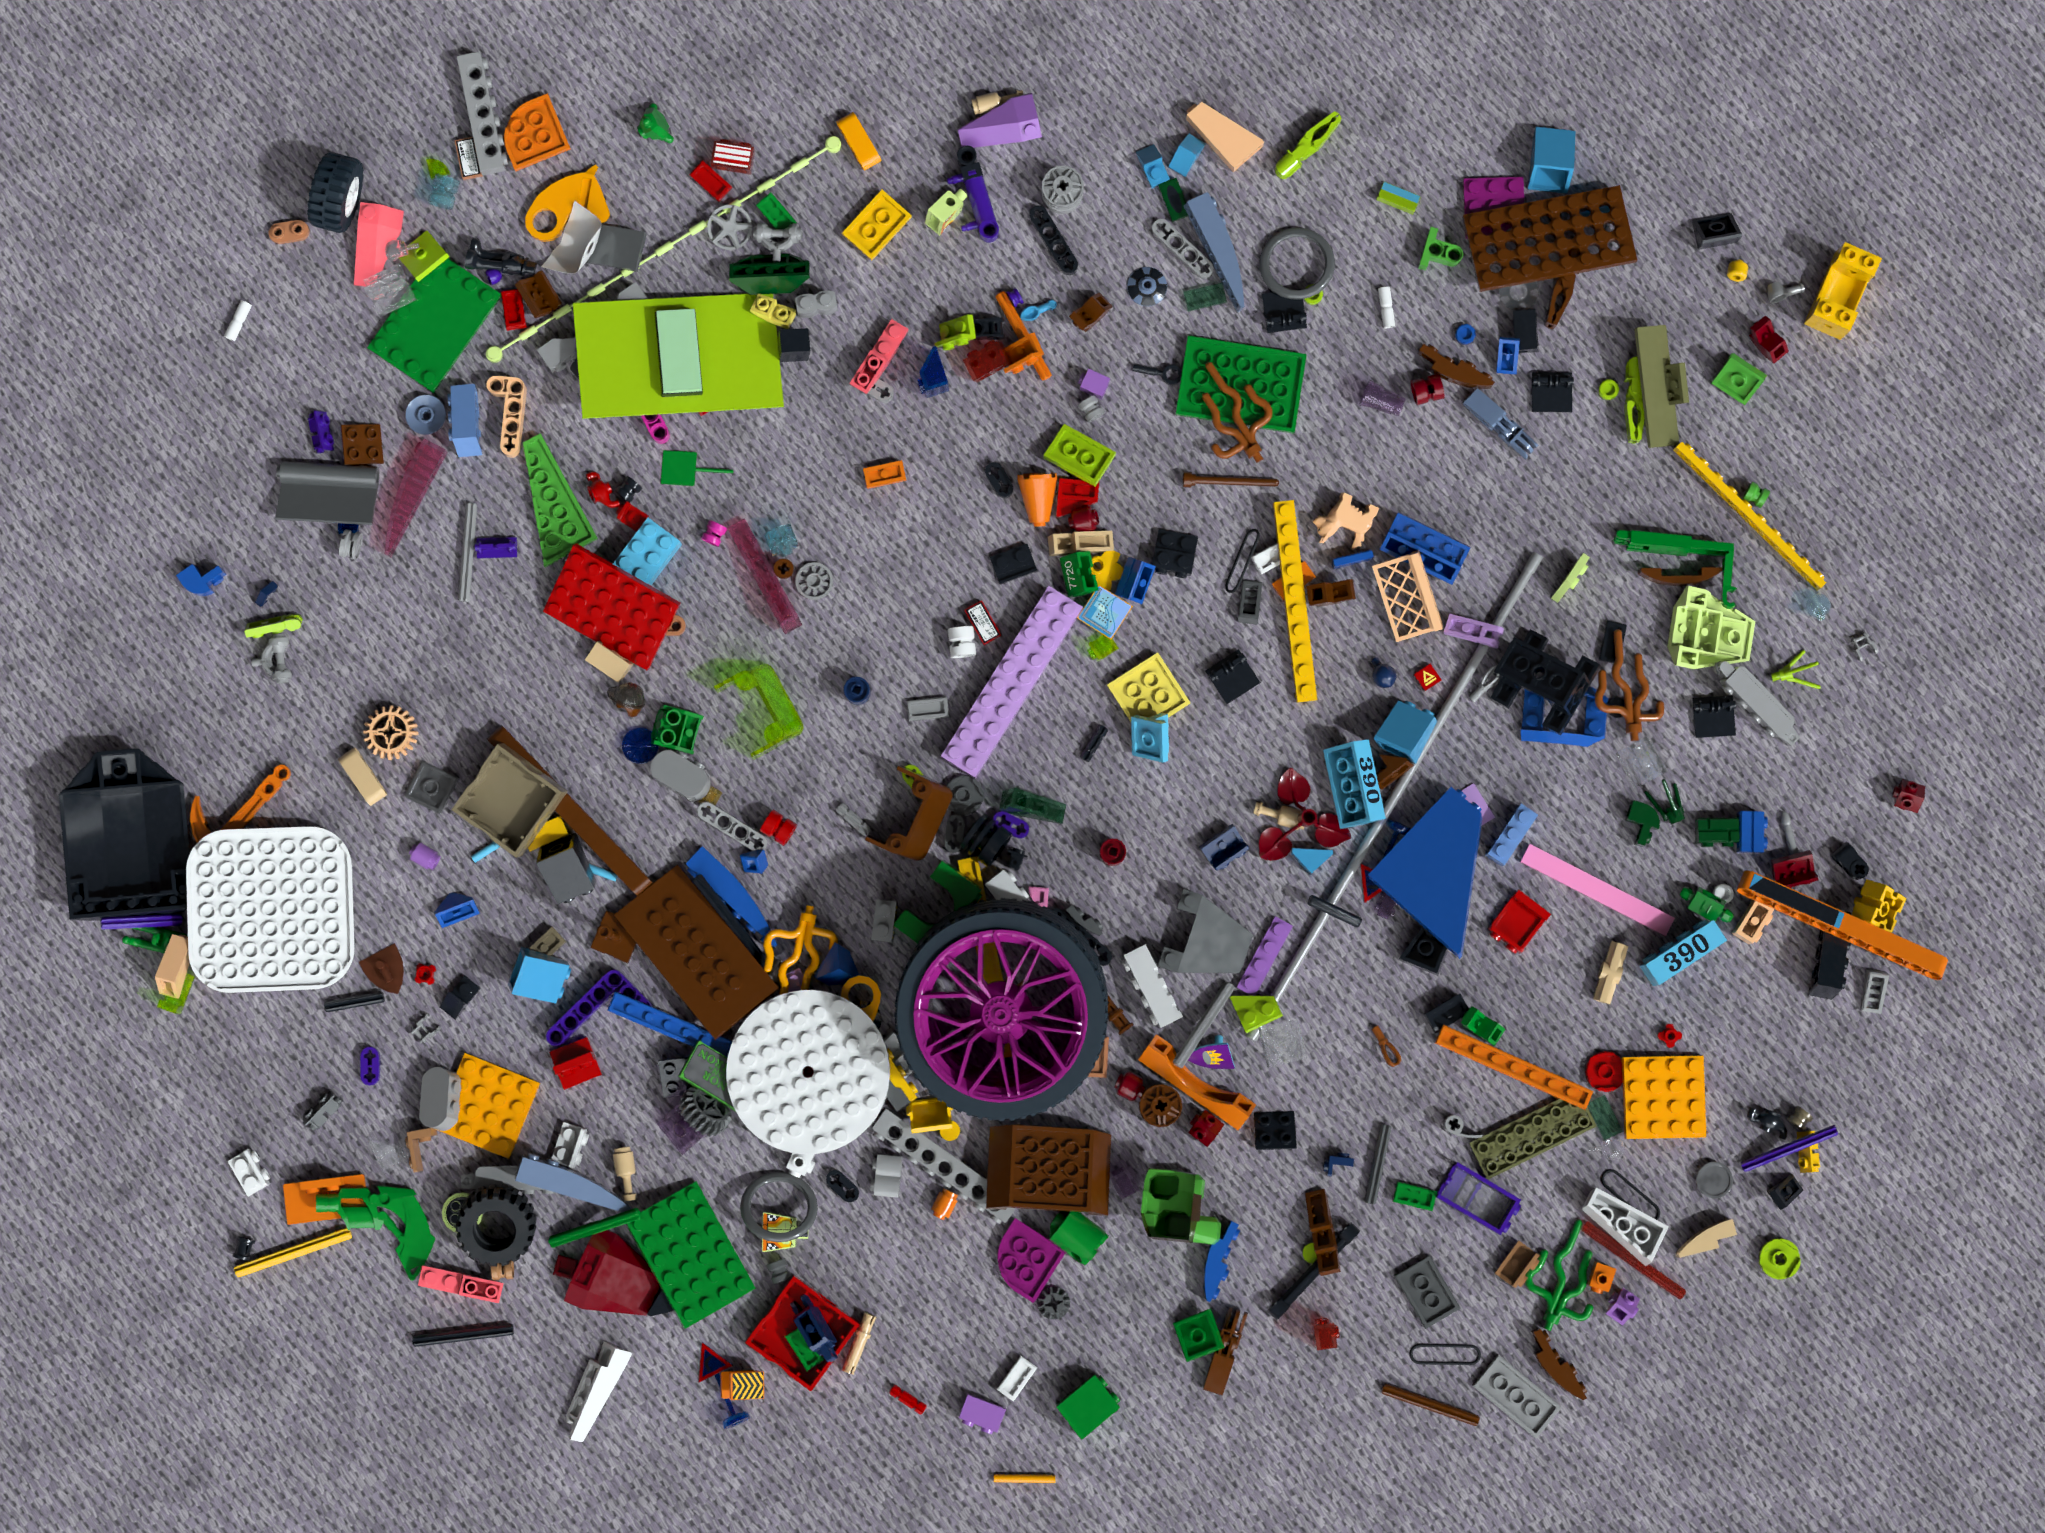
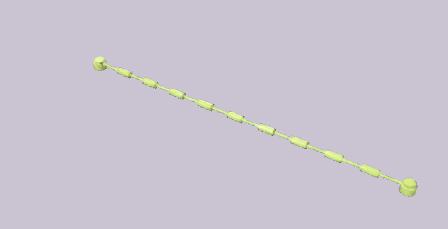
[486,136,841,363]

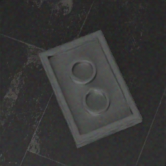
[586,224,647,272]
[1394,1255,1461,1329]

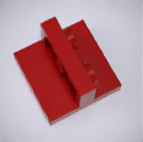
[549,1037,602,1090]

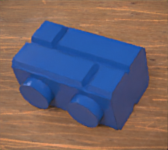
[1115,556,1156,604]
[1736,811,1768,853]

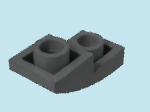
[1066,905,1103,936]

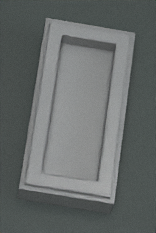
[907,697,949,721]

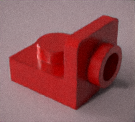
[616,501,649,532]

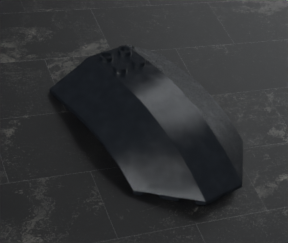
[58,748,190,921]

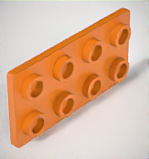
[283,1174,368,1225]

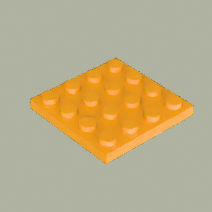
[435,1053,541,1159]
[1622,1056,1706,1139]

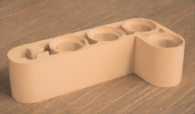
[486,376,527,458]

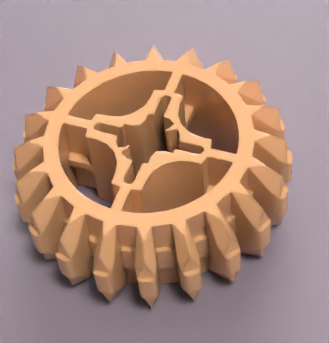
[363,705,419,760]

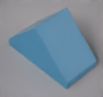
[1168,133,1206,177]
[1291,848,1333,874]

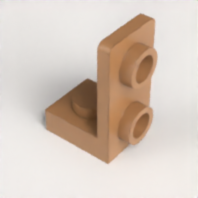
[405,1128,437,1173]

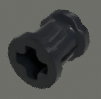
[232,1236,256,1261]

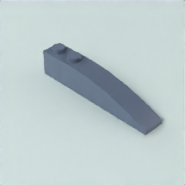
[1184,192,1245,313]
[515,1153,634,1212]

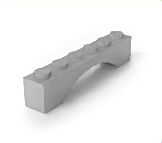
[537,282,648,373]

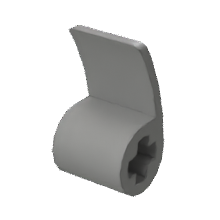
[1443,1115,1483,1138]

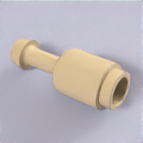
[971,90,1024,116]
[1253,802,1304,830]
[613,1146,636,1201]

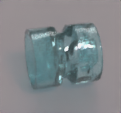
[428,174,460,210]

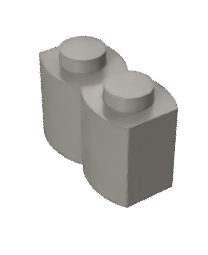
[795,290,838,318]
[870,1155,903,1198]

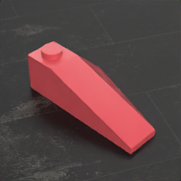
[354,202,404,287]

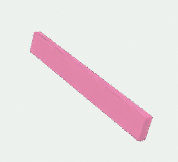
[1520,844,1675,936]

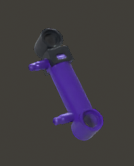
[947,145,999,243]

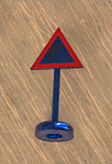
[1360,818,1412,903]
[699,1342,751,1429]

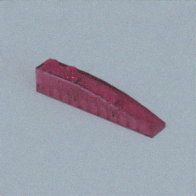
[384,439,448,558]
[727,518,802,634]

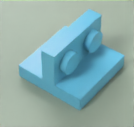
[1131,713,1169,763]

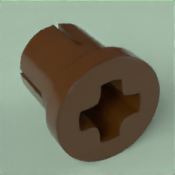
[774,559,794,579]

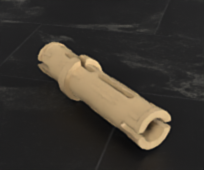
[842,1312,876,1375]

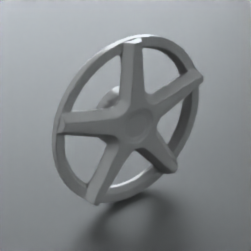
[707,205,752,250]

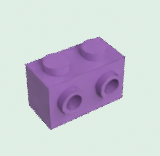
[959,1393,1006,1434]

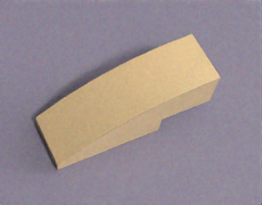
[1048,531,1114,556]
[1675,1218,1737,1258]

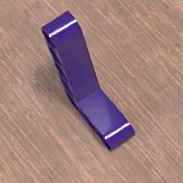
[546,970,653,1046]

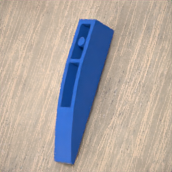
[686,846,778,948]

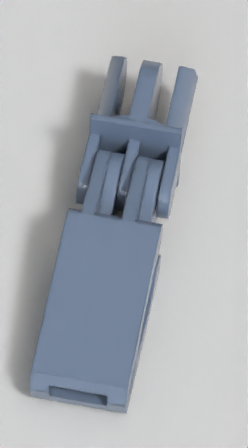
[1463,388,1539,460]

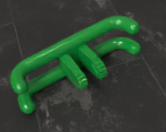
[122,927,188,953]

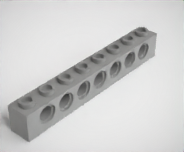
[872,1108,1016,1224]

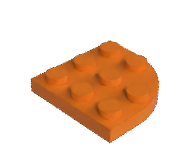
[504,93,571,172]

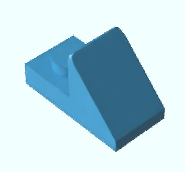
[1136,145,1170,189]

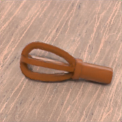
[1371,1026,1401,1067]

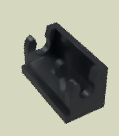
[1513,309,1539,353]
[1423,993,1469,1034]

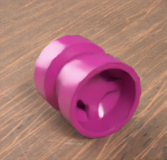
[701,520,727,547]

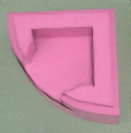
[1028,887,1049,907]

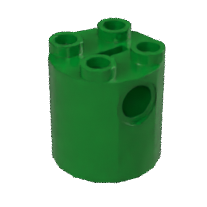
[1049,1211,1109,1266]

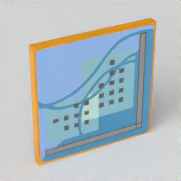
[1077,585,1133,640]

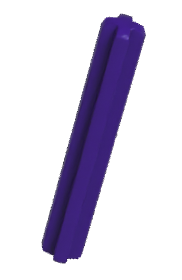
[100,914,182,930]

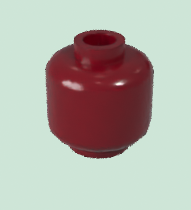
[1068,506,1099,532]
[1114,1071,1146,1101]

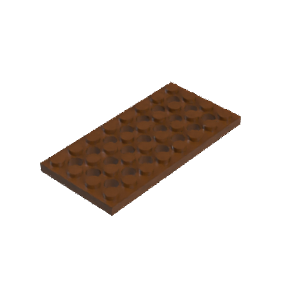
[1462,185,1638,292]

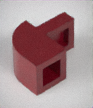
[1749,315,1789,364]

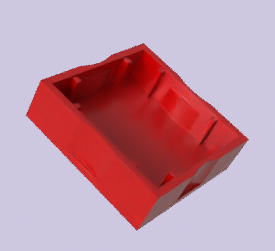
[745,1275,861,1391]

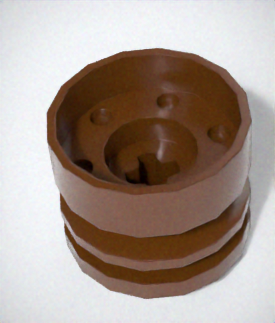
[1139,1084,1183,1127]

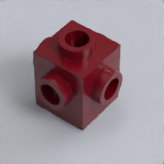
[1892,779,1925,813]
[1188,1110,1225,1147]

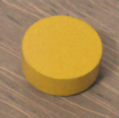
[940,1121,960,1141]

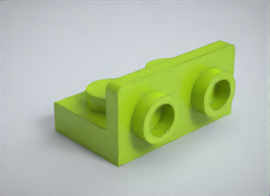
[934,314,976,351]

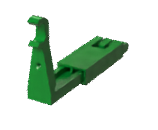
[1613,530,1737,609]

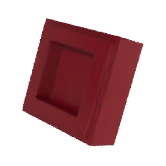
[553,1254,578,1280]

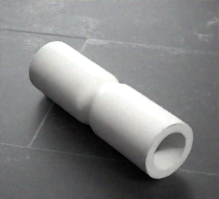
[1378,287,1395,329]
[224,300,252,341]

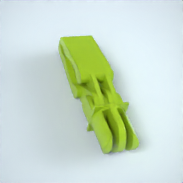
[1275,111,1342,179]
[1624,356,1645,444]

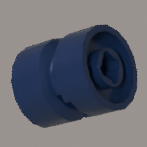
[844,677,871,705]

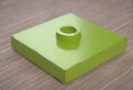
[396,231,449,282]

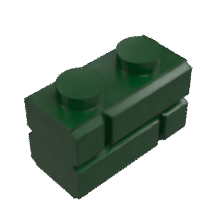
[1695,818,1739,848]

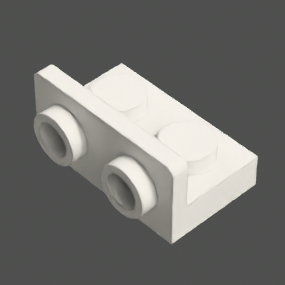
[551,1122,589,1169]
[228,1149,270,1197]

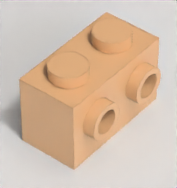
[1731,900,1774,944]

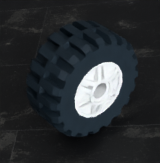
[307,152,364,233]

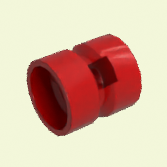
[760,809,798,846]

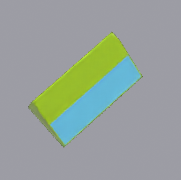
[1376,182,1421,215]

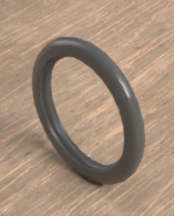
[1259,228,1335,299]
[740,1172,818,1242]

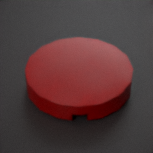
[1585,1051,1623,1092]

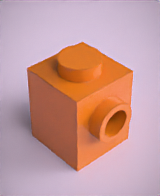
[1587,1261,1616,1294]

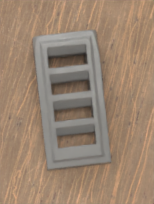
[1861,969,1889,1014]

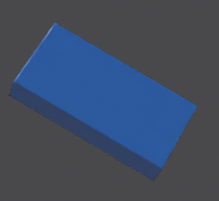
[1332,550,1374,569]

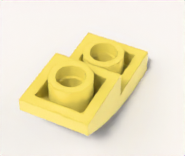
[750,294,796,329]

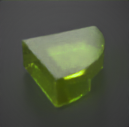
[426,159,451,180]

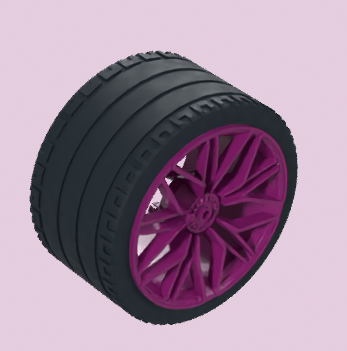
[894,898,1108,1121]

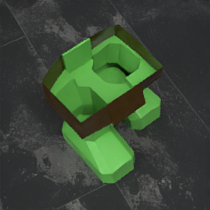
[1141,1168,1221,1245]

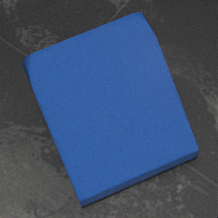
[740,849,768,874]

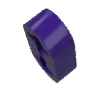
[993,811,1029,839]
[360,1047,380,1086]

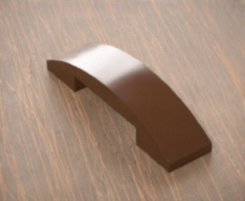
[1638,567,1722,586]

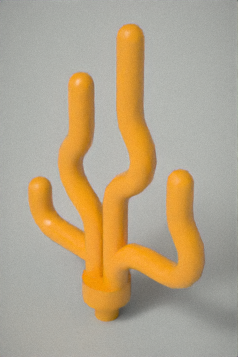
[763,905,838,995]

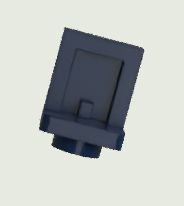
[1323,1152,1354,1177]

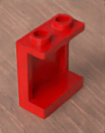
[1488,890,1551,954]

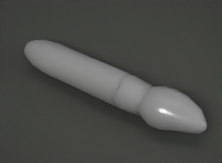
[1781,811,1798,855]

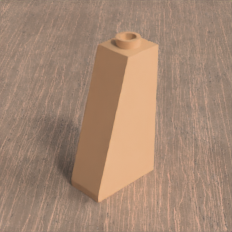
[1186,102,1264,172]

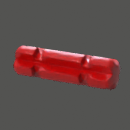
[889,1385,927,1414]

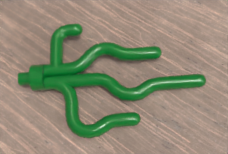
[1525,1219,1594,1331]

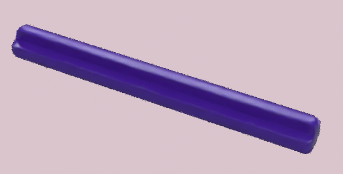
[1741,1125,1838,1172]

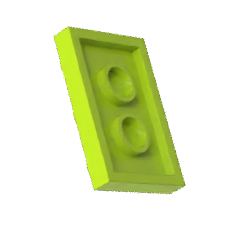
[1043,424,1116,487]

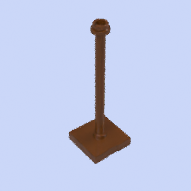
[590,910,637,963]

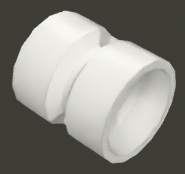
[948,626,976,658]

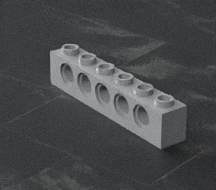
[457,51,508,176]

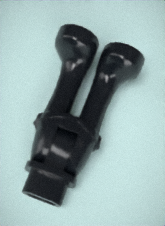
[465,237,537,276]

